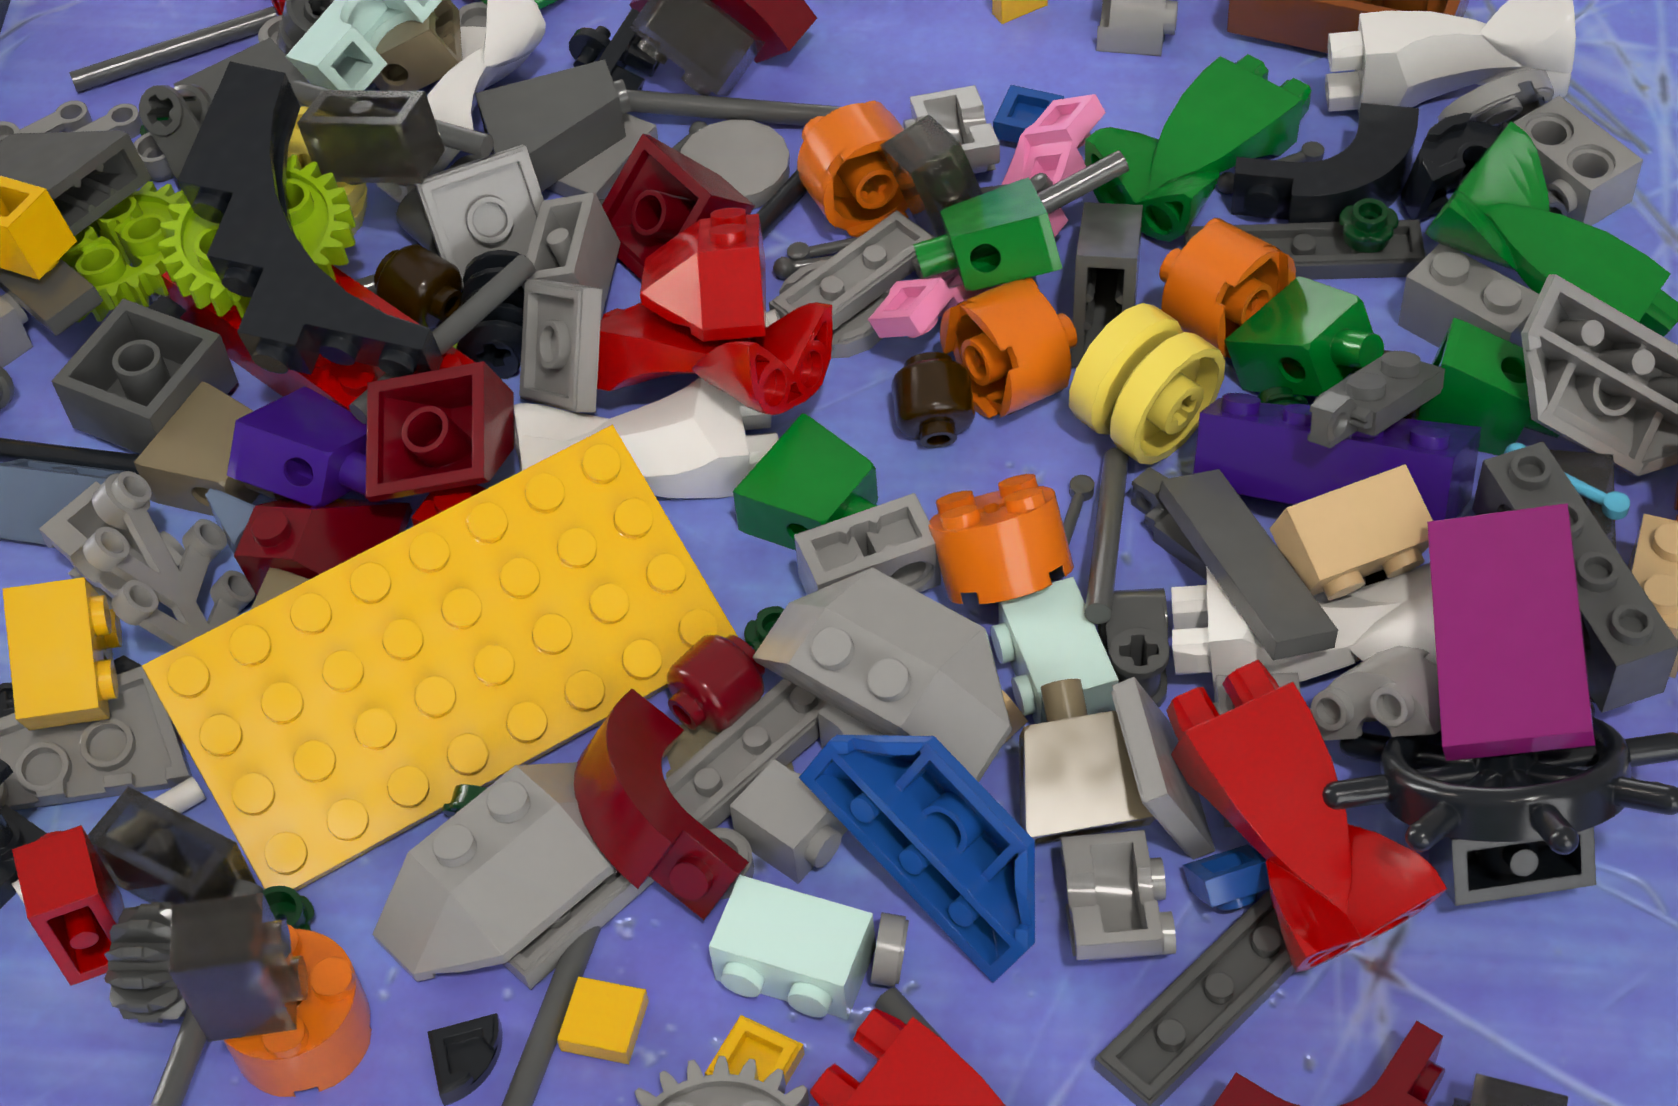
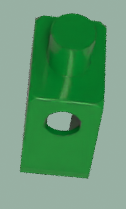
[913,177,1063,291]
[1224,276,1384,396]
[1417,318,1560,456]
[733,413,878,551]

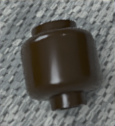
[374,244,462,329]
[891,352,975,448]

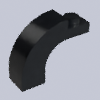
[1231,103,1419,223]

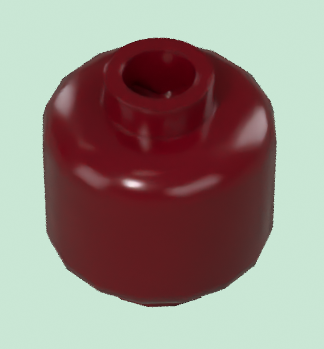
[667,635,765,732]

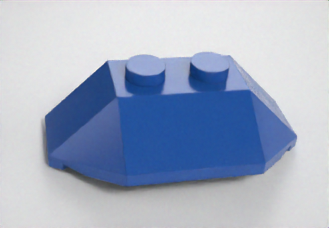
[799,735,1035,983]

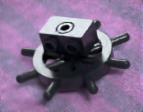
[1322,702,1678,906]

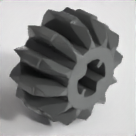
[104,902,208,1023]

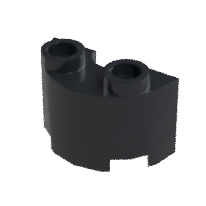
[1401,113,1509,221]

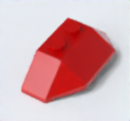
[640,208,766,342]

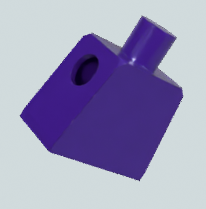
[227,386,367,507]

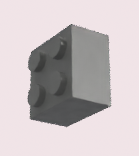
[51,299,238,454]

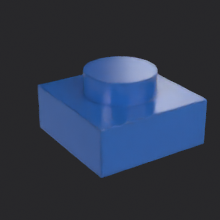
[993,85,1064,143]
[1183,844,1270,910]

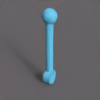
[1504,443,1630,520]

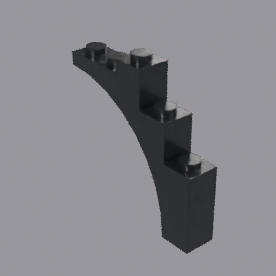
[177,61,443,377]

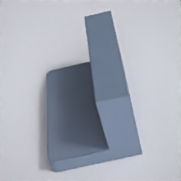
[0,459,135,545]

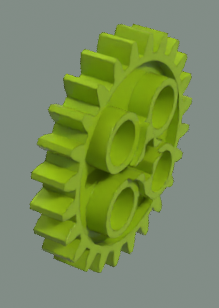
[158,154,356,319]
[61,181,186,323]

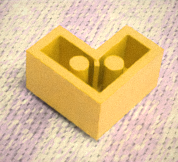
[0,176,77,280]
[2,577,122,730]

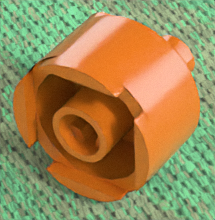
[797,100,930,237]
[1159,218,1296,358]
[940,277,1077,418]
[928,474,1074,604]
[208,923,372,1097]

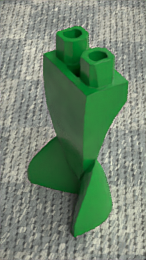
[1085,54,1312,242]
[1425,121,1678,337]

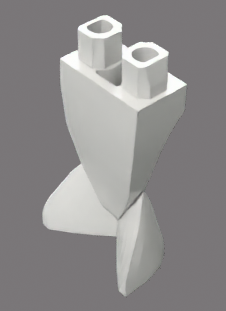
[375,0,546,203]
[1325,0,1576,115]
[514,377,779,498]
[1171,563,1437,692]

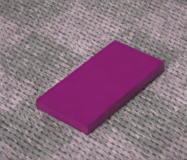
[1427,503,1595,761]

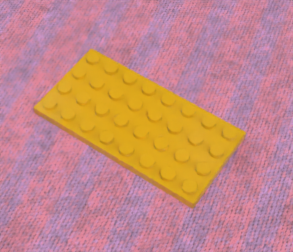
[142,424,738,891]

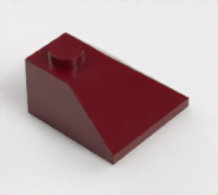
[602,134,755,280]
[366,361,514,502]
[234,498,413,595]

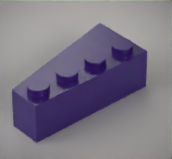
[1193,393,1482,521]

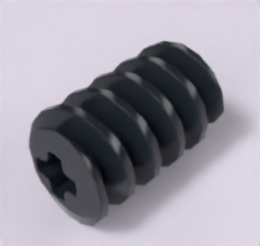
[456,250,525,379]

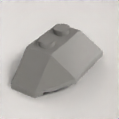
[1521,274,1678,476]
[752,567,1012,782]
[373,762,615,982]

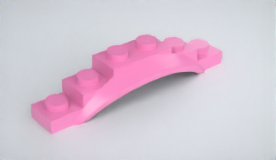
[868,94,1106,338]

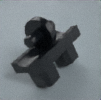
[569,8,666,90]

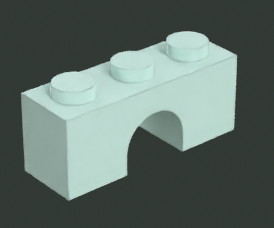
[286,0,442,97]

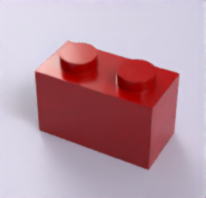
[12,825,125,986]

